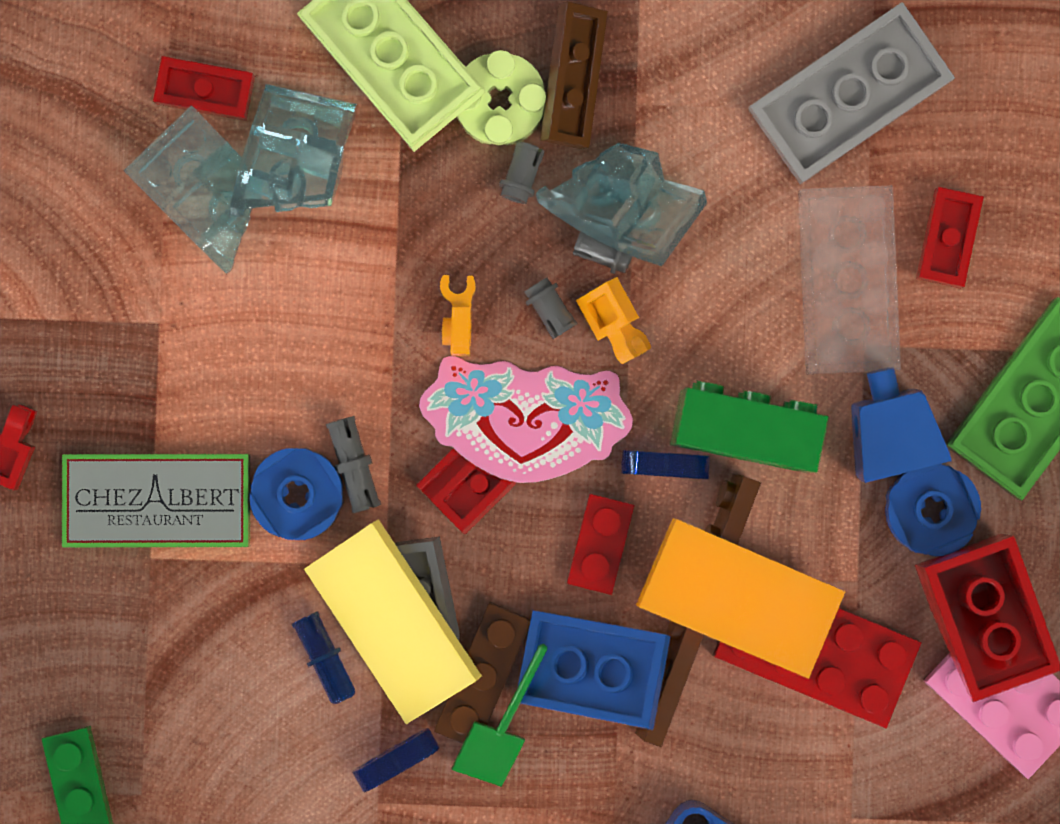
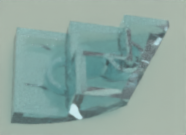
[229,84,356,217]
[124,105,264,274]
[536,143,707,266]

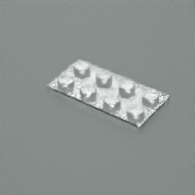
[798,185,901,375]

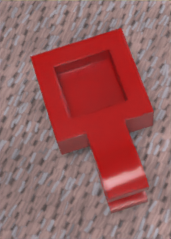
[0,404,37,491]

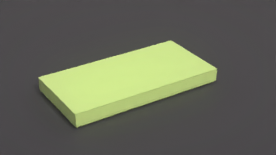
[297,0,485,152]

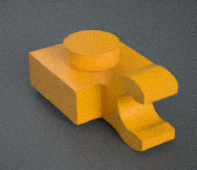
[440,275,476,357]
[576,277,651,364]

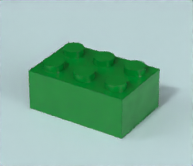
[669,381,829,473]

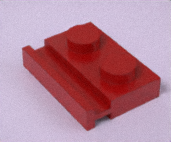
[416,448,517,535]

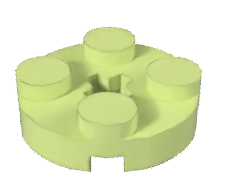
[457,50,546,145]

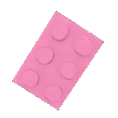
[923,653,1060,779]

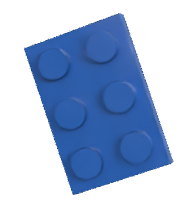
[517,610,671,730]

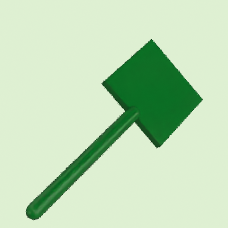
[451,644,547,787]

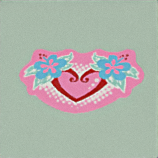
[419,356,633,483]

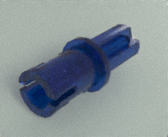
[291,611,355,705]

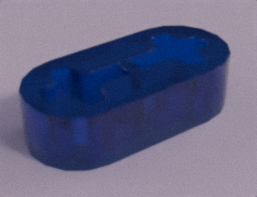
[621,450,710,479]
[352,728,440,793]

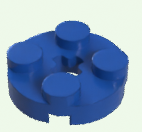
[250,448,344,540]
[885,464,982,556]

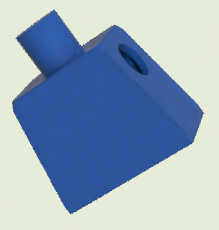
[851,367,952,483]

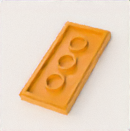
[636,518,845,679]

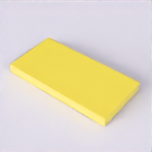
[304,519,482,724]

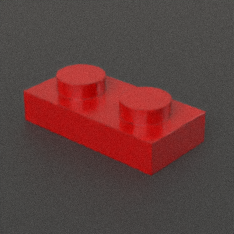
[153,56,255,121]
[916,187,984,289]
[567,493,635,595]

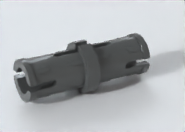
[326,416,381,513]

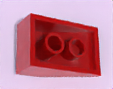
[914,534,1060,702]

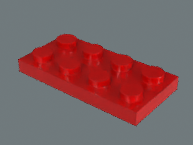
[713,608,922,729]

